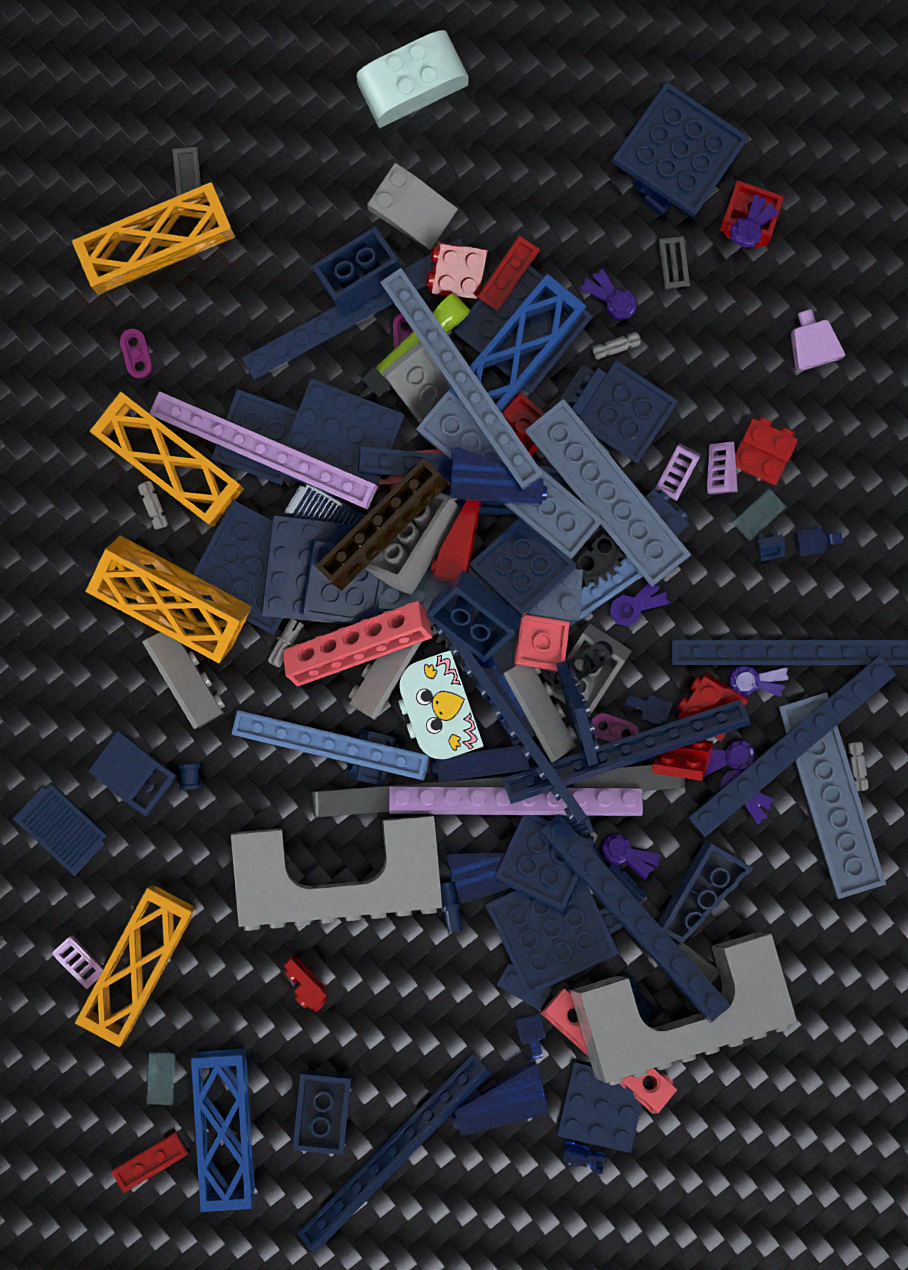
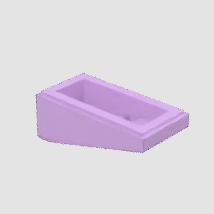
[707,442,738,494]
[655,443,701,501]
[52,935,103,989]

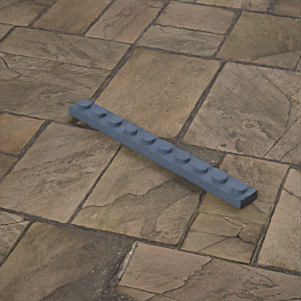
[380,268,544,490]

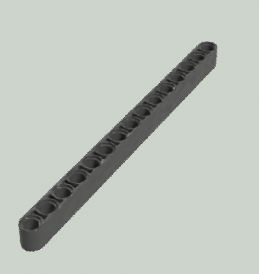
[312,764,685,817]

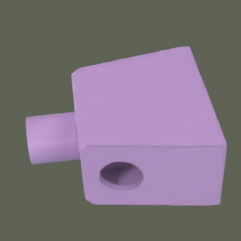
[791,309,845,372]

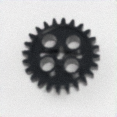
[574,525,626,587]

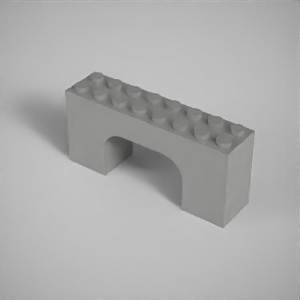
[231,814,442,931]
[570,932,797,1085]

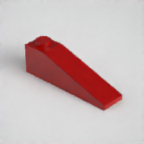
[431,482,483,583]

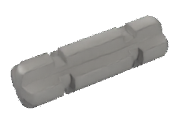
[592,332,641,359]
[138,481,168,530]
[848,742,868,791]

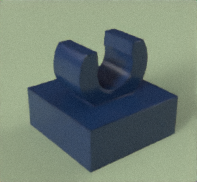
[758,529,785,562]

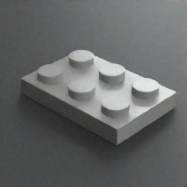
[382,341,452,424]

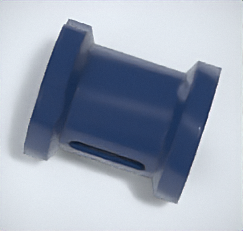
[178,763,202,790]

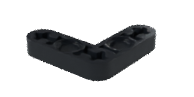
[540,641,613,690]

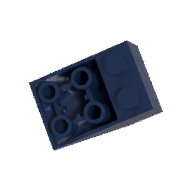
[88,731,178,816]

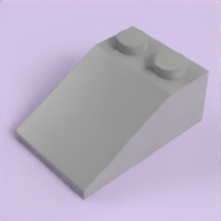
[367,163,458,251]
[549,624,632,716]

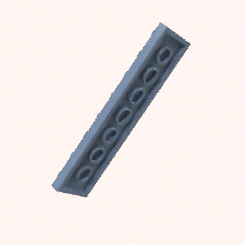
[416,390,603,559]
[524,399,691,587]
[379,563,583,620]
[778,692,886,899]

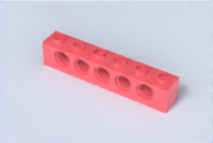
[283,601,432,687]
[540,989,677,1114]

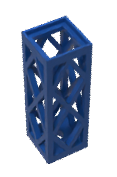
[450,274,586,412]
[191,1048,255,1212]

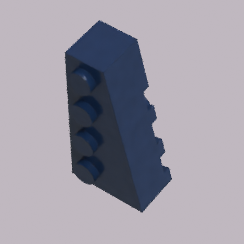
[658,840,754,944]

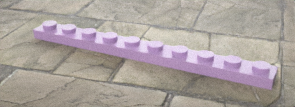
[149,392,378,509]
[389,787,643,816]

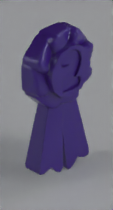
[730,194,778,247]
[580,269,637,320]
[610,583,670,626]
[728,665,789,697]
[704,740,756,776]
[720,770,774,824]
[601,834,661,879]

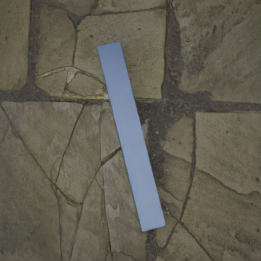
[472,557,642,684]
[231,710,430,780]

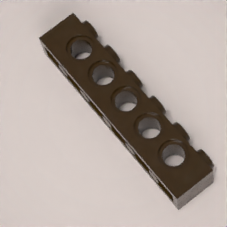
[315,458,449,591]

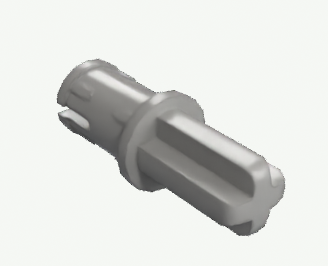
[268,619,304,667]

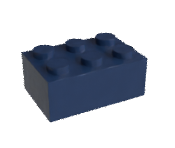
[312,227,404,316]
[426,570,522,663]
[293,1070,352,1155]

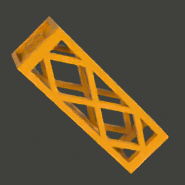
[72,182,235,295]
[90,392,244,528]
[85,535,253,663]
[75,885,197,1047]

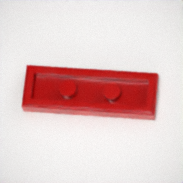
[477,235,540,312]
[111,1131,189,1193]

